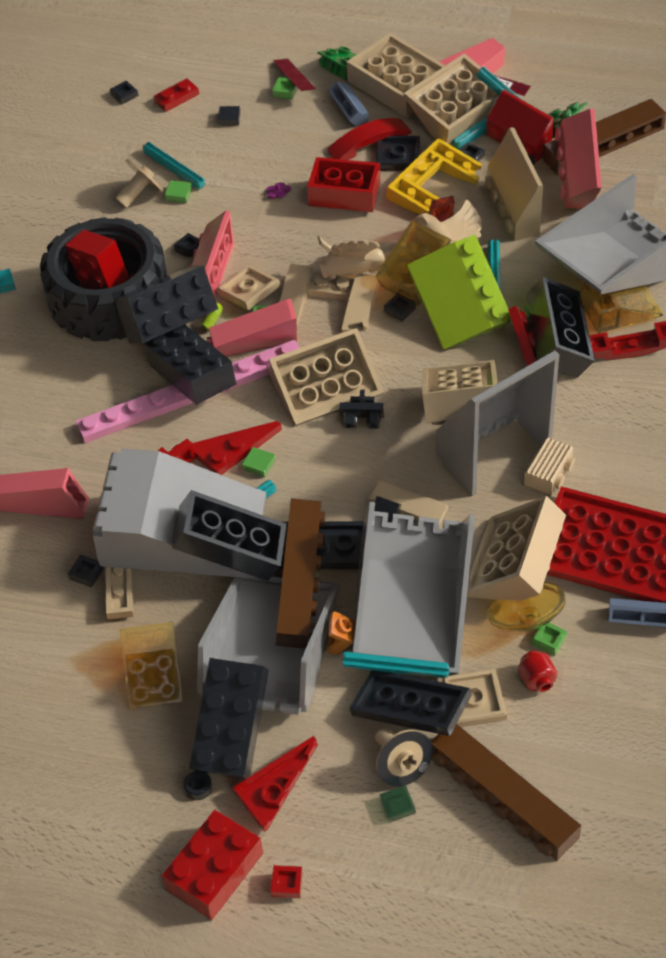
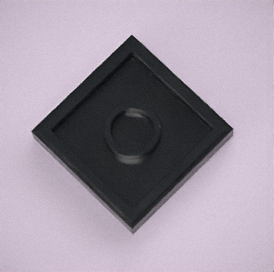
[376,136,420,170]

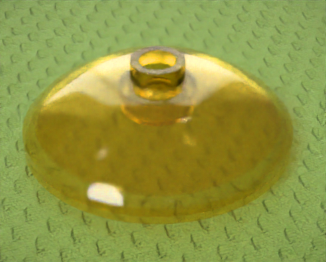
[487,582,566,632]

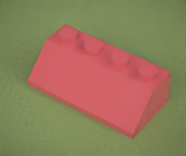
[555,109,602,209]
[188,211,234,298]

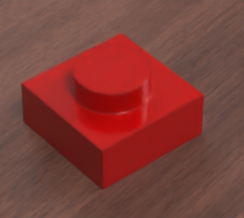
[271,865,303,899]

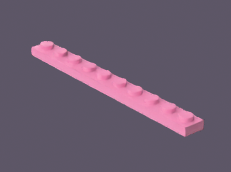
[75,340,300,443]

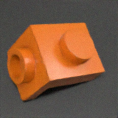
[327,611,355,656]

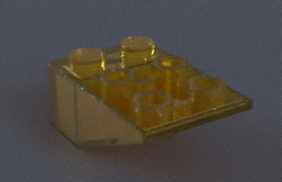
[581,281,663,334]
[119,621,183,709]

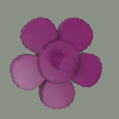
[267,182,291,199]

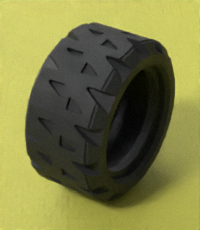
[40,217,168,342]

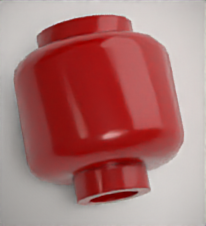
[518,650,558,692]

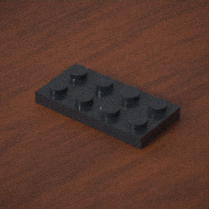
[279,521,363,569]
[349,670,472,736]

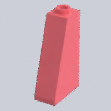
[439,38,506,74]
[206,299,297,356]
[0,468,89,519]

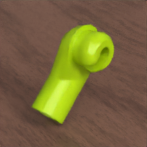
[200,303,223,331]

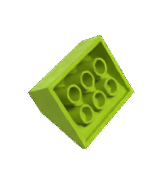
[407,234,511,351]

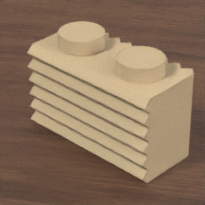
[524,437,575,496]

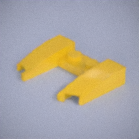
[386,138,482,216]

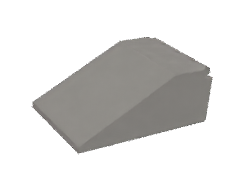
[535,174,666,294]
[437,351,559,496]
[93,449,266,578]
[352,502,475,673]
[197,575,339,715]

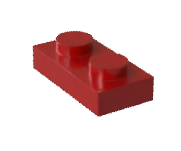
[153,78,199,112]

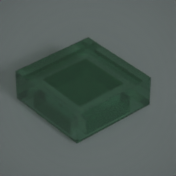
[379,785,416,823]

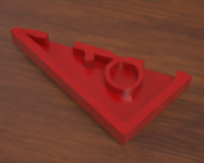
[508,305,538,366]
[193,421,282,475]
[233,735,318,832]

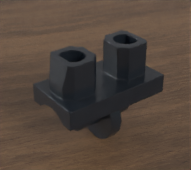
[340,389,384,429]

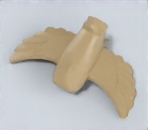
[383,200,482,277]
[317,236,385,280]

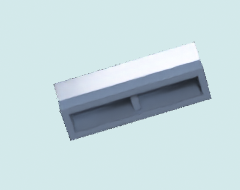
[328,81,368,127]
[608,598,666,627]

